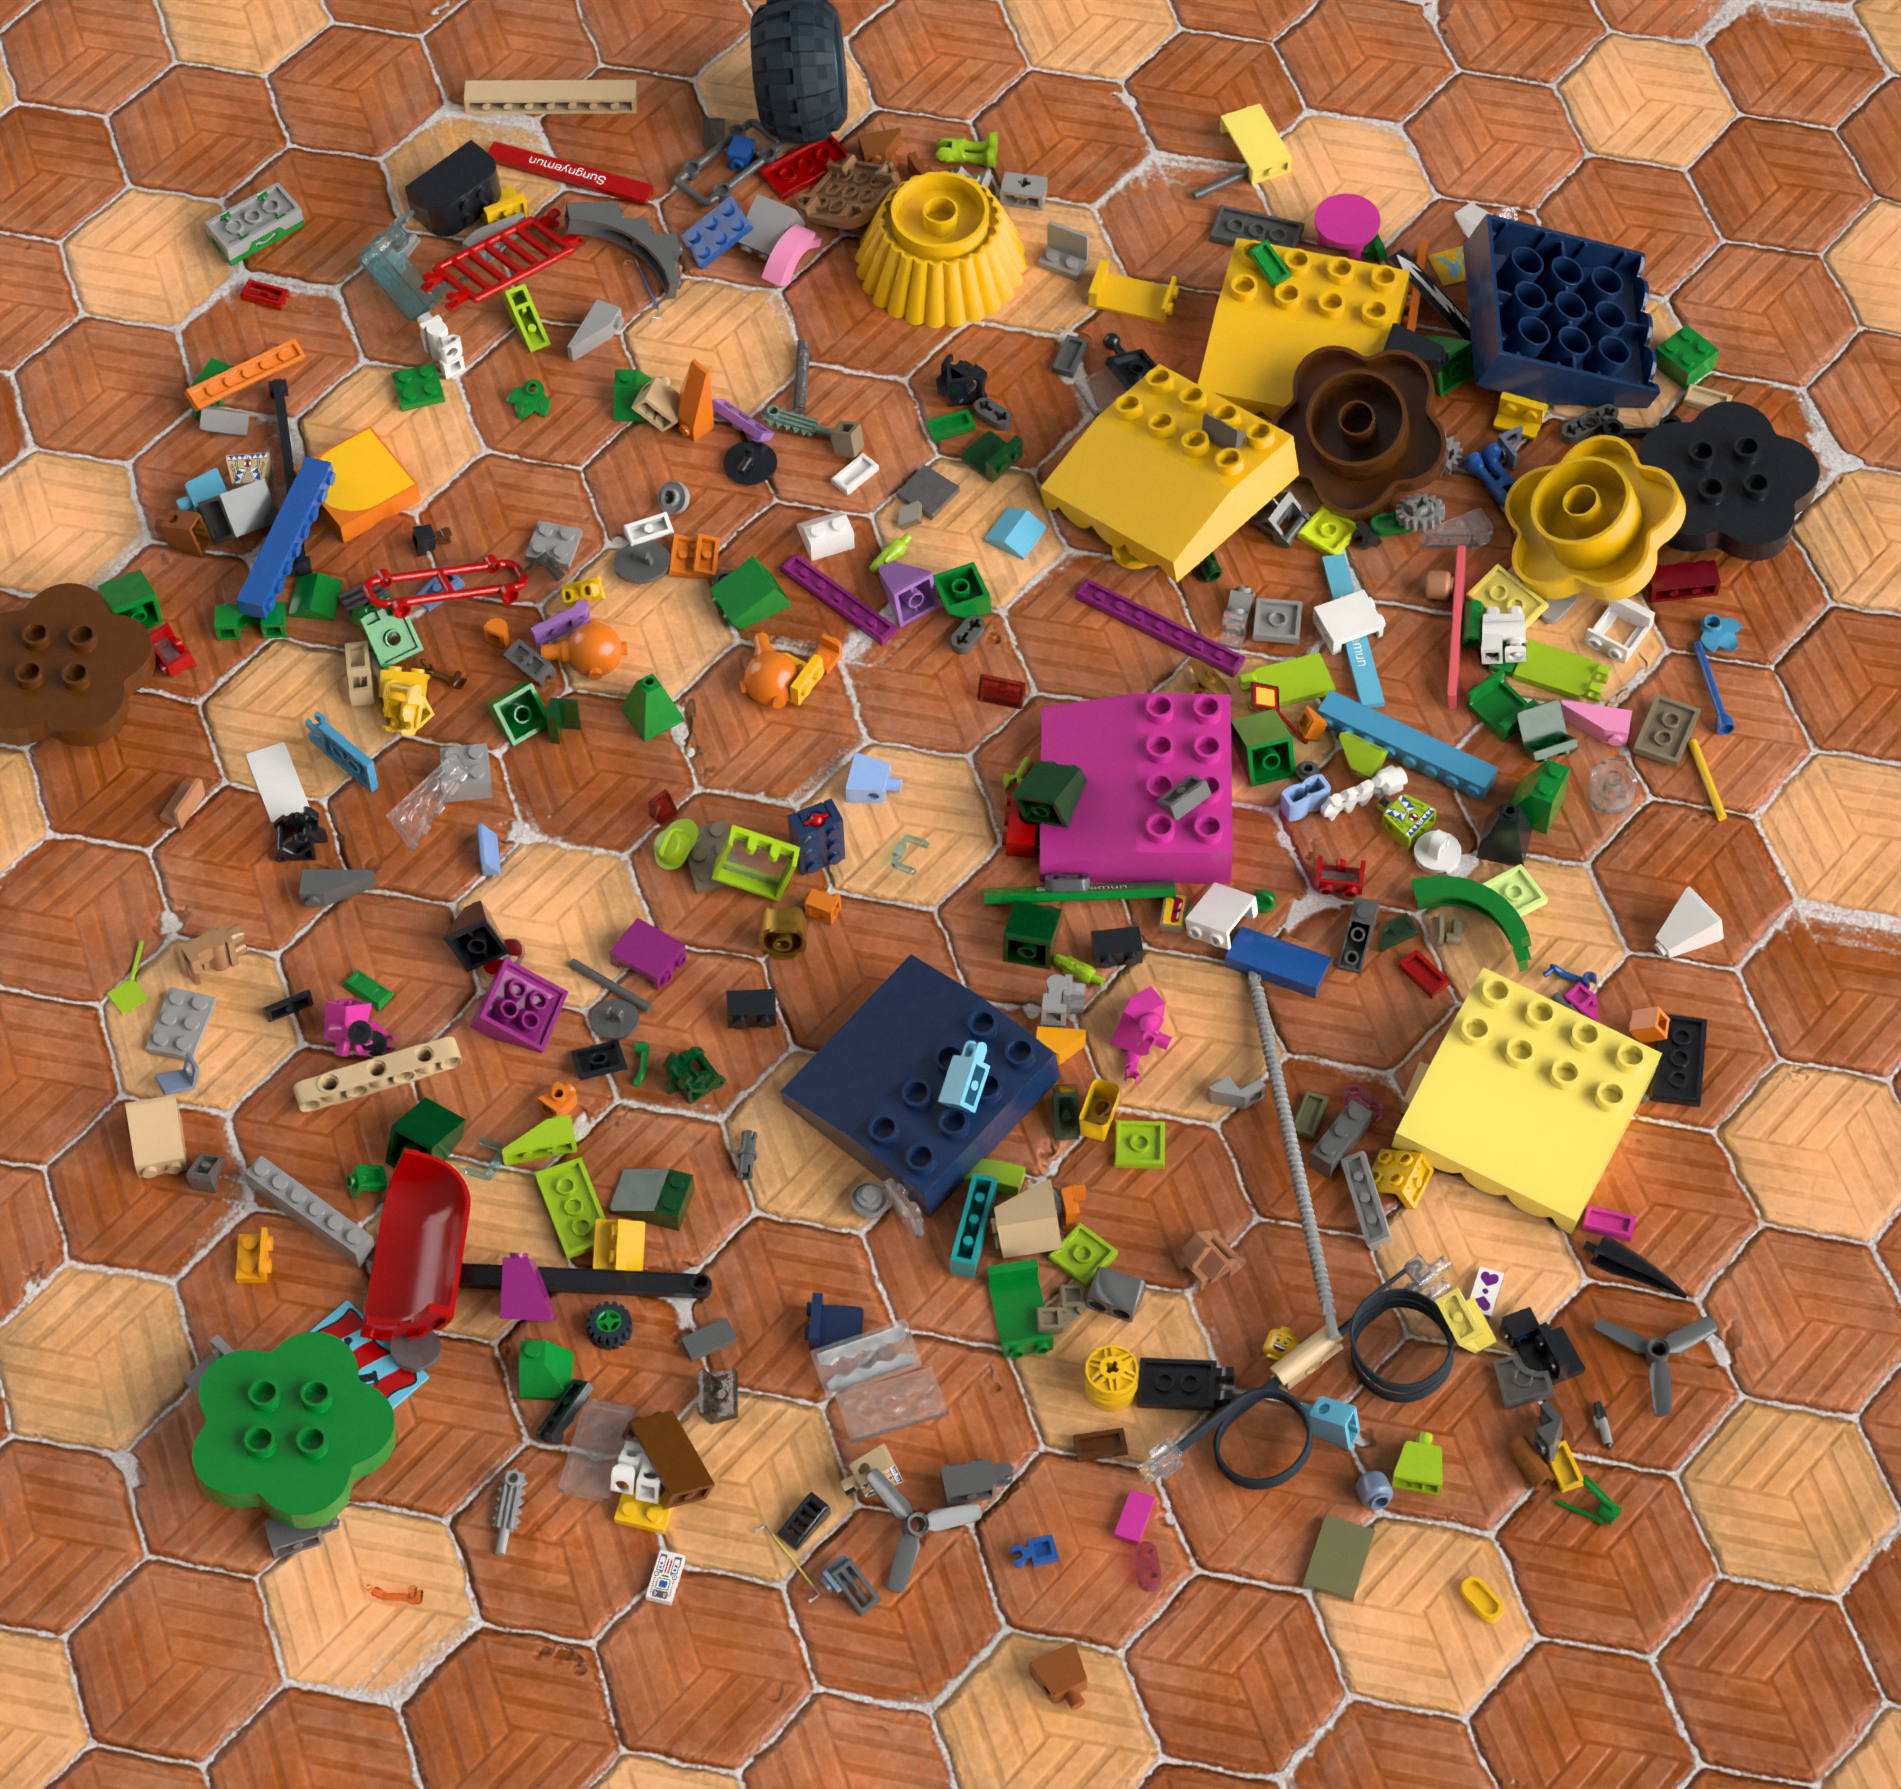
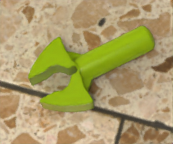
[1003,757,1033,793]

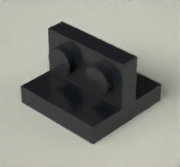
[1516,1322,1585,1385]

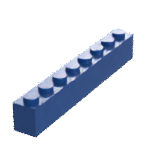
[237,456,336,620]

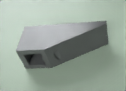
[1337,897,1381,973]

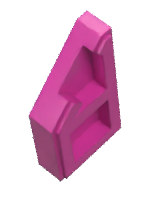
[1563,982,1599,1022]

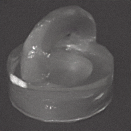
[1496,207,1518,221]

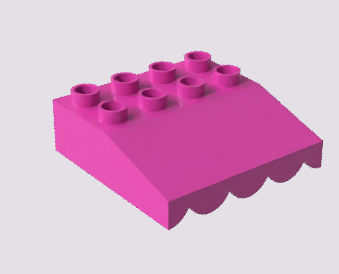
[1040,693,1233,884]

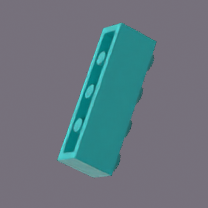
[950,1173,997,1279]

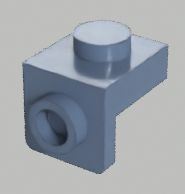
[820,1554,857,1594]

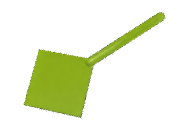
[106,940,149,1015]

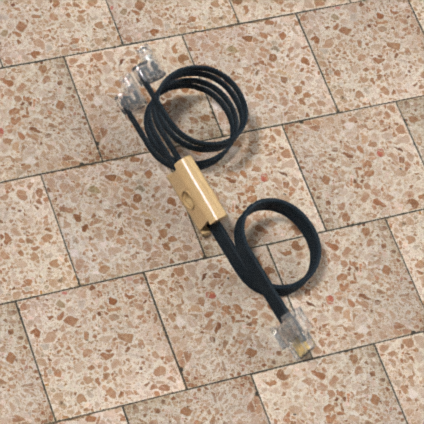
[1137,1253,1454,1490]

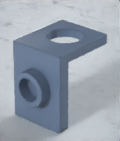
[1497,425,1523,470]
[155,1052,199,1095]

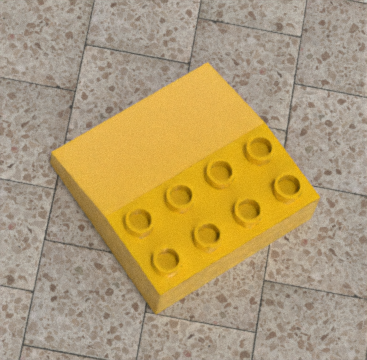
[1198,238,1410,420]
[1040,364,1299,582]

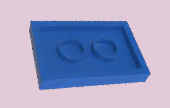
[681,195,754,269]

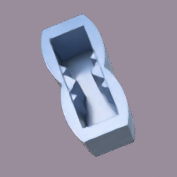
[1280,774,1331,821]

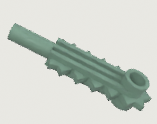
[761,405,833,438]

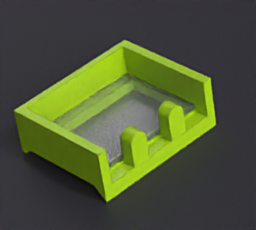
[711,824,800,901]

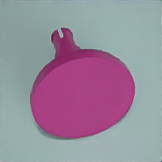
[1314,193,1380,261]

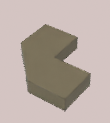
[1035,1284,1086,1334]

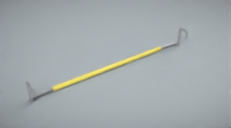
[754,1524,820,1603]

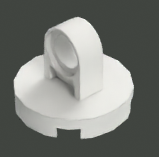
[1414,829,1461,875]

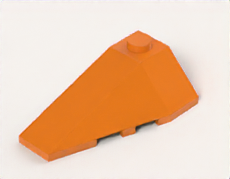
[678,359,714,442]

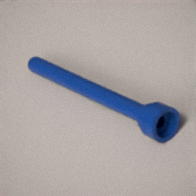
[1693,640,1735,735]

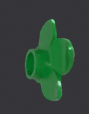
[507,379,550,420]

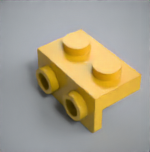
[378,666,430,698]

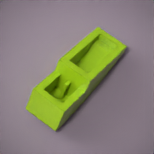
[962,1159,1026,1197]

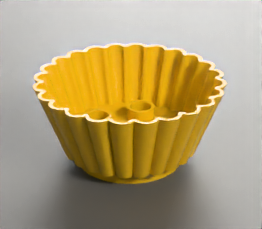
[855,171,1027,328]

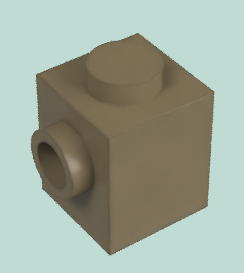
[831,420,864,458]

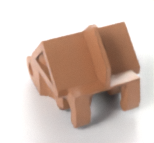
[1178,1229,1246,1291]

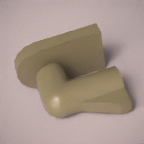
[1431,914,1468,947]

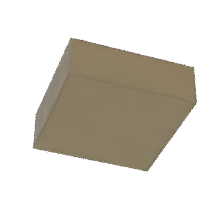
[898,501,922,530]

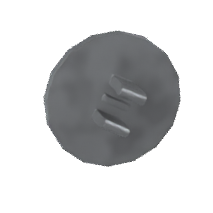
[591,999,639,1040]

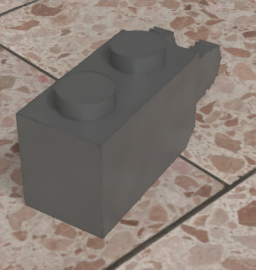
[940,1459,1014,1507]
[264,1515,340,1559]

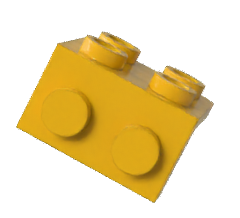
[783,653,824,706]

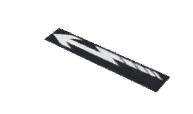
[1388,249,1471,342]

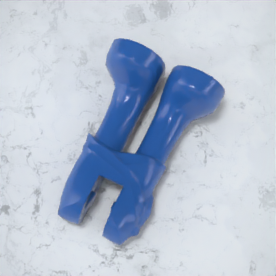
[1462,443,1516,508]

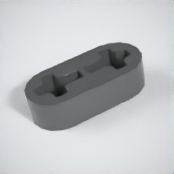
[974,397,1011,431]
[951,615,984,654]
[1045,873,1091,892]

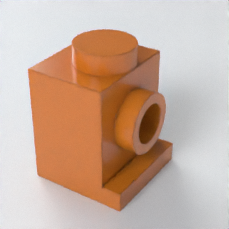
[802,888,841,925]
[538,1081,578,1118]

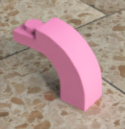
[762,224,822,286]

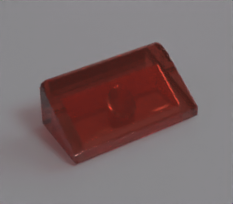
[977,674,1026,709]

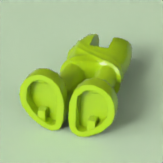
[935,131,998,168]

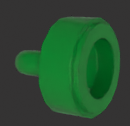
[1253,889,1276,914]

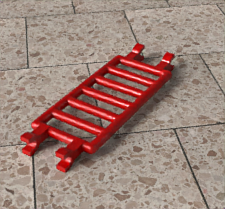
[420,208,584,312]

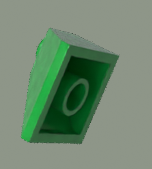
[614,369,652,422]
[519,1340,574,1400]

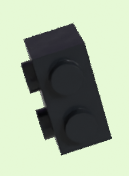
[1091,926,1143,969]
[726,989,777,1030]

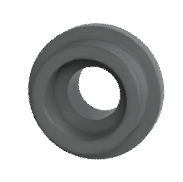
[1296,761,1319,782]

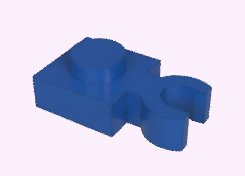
[1010,1534,1059,1568]

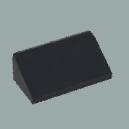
[262,989,314,1022]

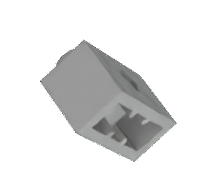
[1000,171,1047,211]

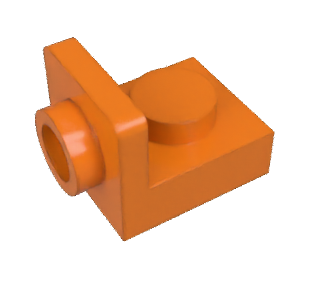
[807,634,842,675]
[1060,1184,1086,1226]

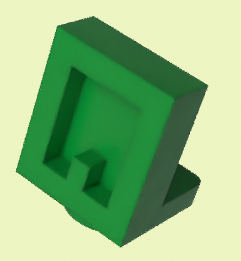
[346,1165,388,1198]

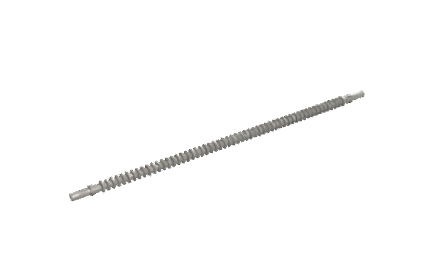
[1248,971,1339,1341]

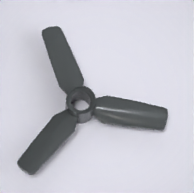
[1594,1316,1717,1417]
[866,1468,981,1593]

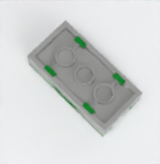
[204,182,305,266]

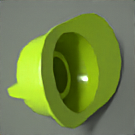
[654,819,699,870]

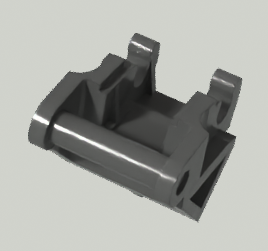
[1248,491,1310,549]

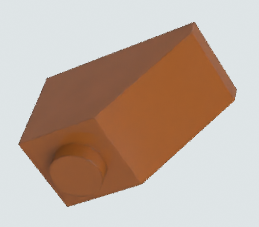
[858,127,901,165]

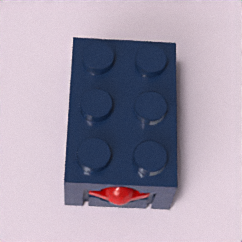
[788,798,845,876]

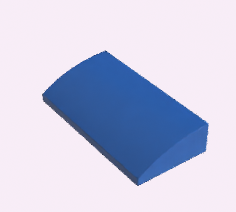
[1225,926,1332,998]

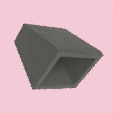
[198,478,278,545]

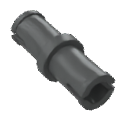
[737,1130,757,1180]

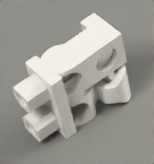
[417,312,465,379]
[1481,606,1527,664]
[610,1437,663,1504]

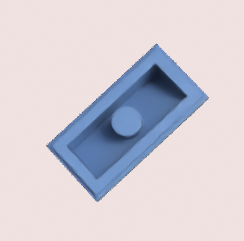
[477,823,501,876]

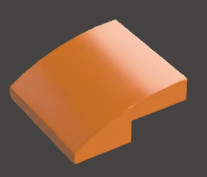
[667,533,720,579]

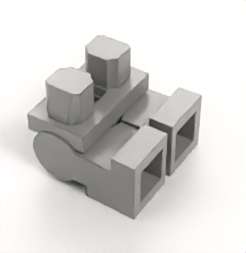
[1041,974,1086,1028]

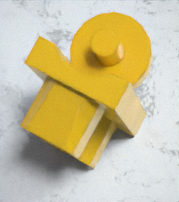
[561,576,606,607]

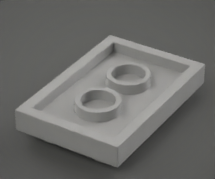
[146,987,217,1061]

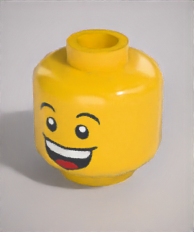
[1262,1326,1300,1364]

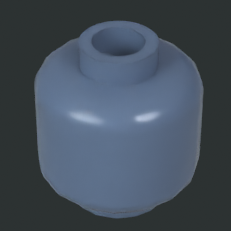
[1355,1471,1394,1510]

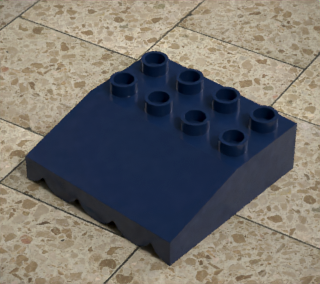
[1463,214,1661,408]
[780,954,1060,1218]

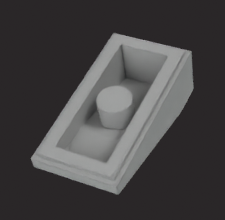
[200,406,250,436]

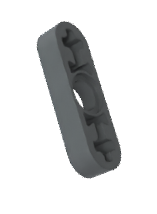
[1560,404,1619,445]

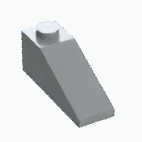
[462,212,526,263]
[567,299,624,362]

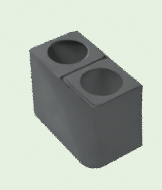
[1087,1267,1146,1322]

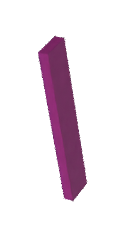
[780,553,897,646]

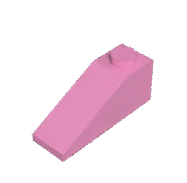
[1561,700,1632,747]

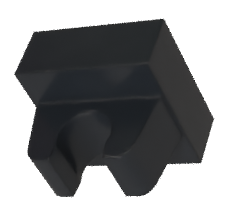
[1351,519,1383,550]

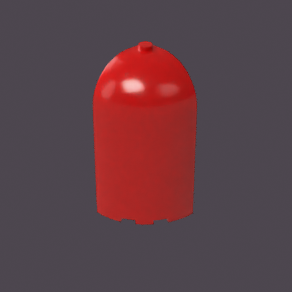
[360,1148,471,1341]

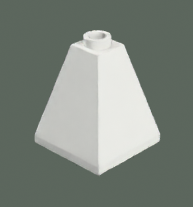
[1654,886,1724,958]

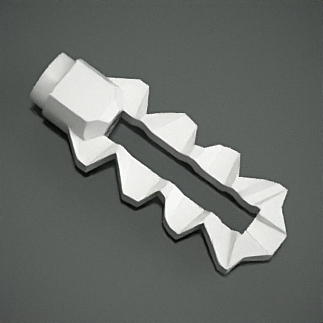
[1320,765,1408,821]

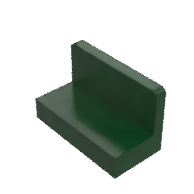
[547,698,581,744]

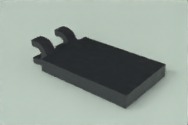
[1137,1358,1235,1411]

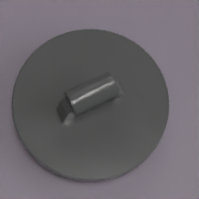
[614,541,671,584]

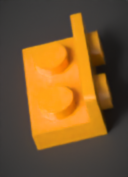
[235,1227,274,1283]

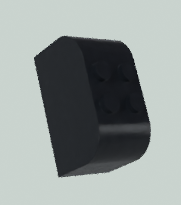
[405,140,502,237]

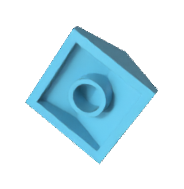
[984,507,1047,560]

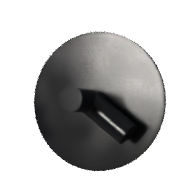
[723,441,777,485]

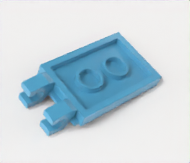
[305,711,379,793]

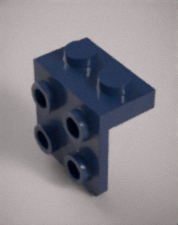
[804,1293,864,1352]

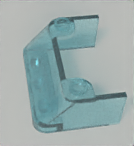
[359,210,468,321]

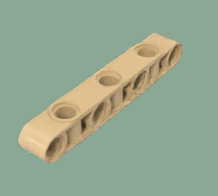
[293,1037,462,1112]

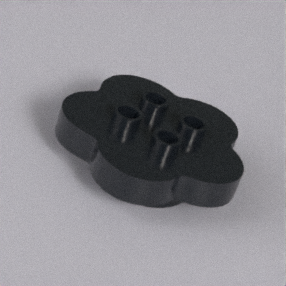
[1638,401,1820,561]

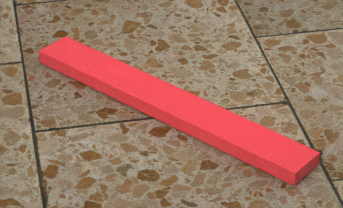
[1447,545,1466,709]

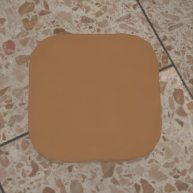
[798,154,901,229]

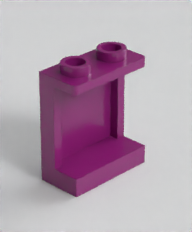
[610,918,687,991]

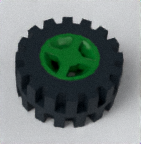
[586,1301,633,1350]

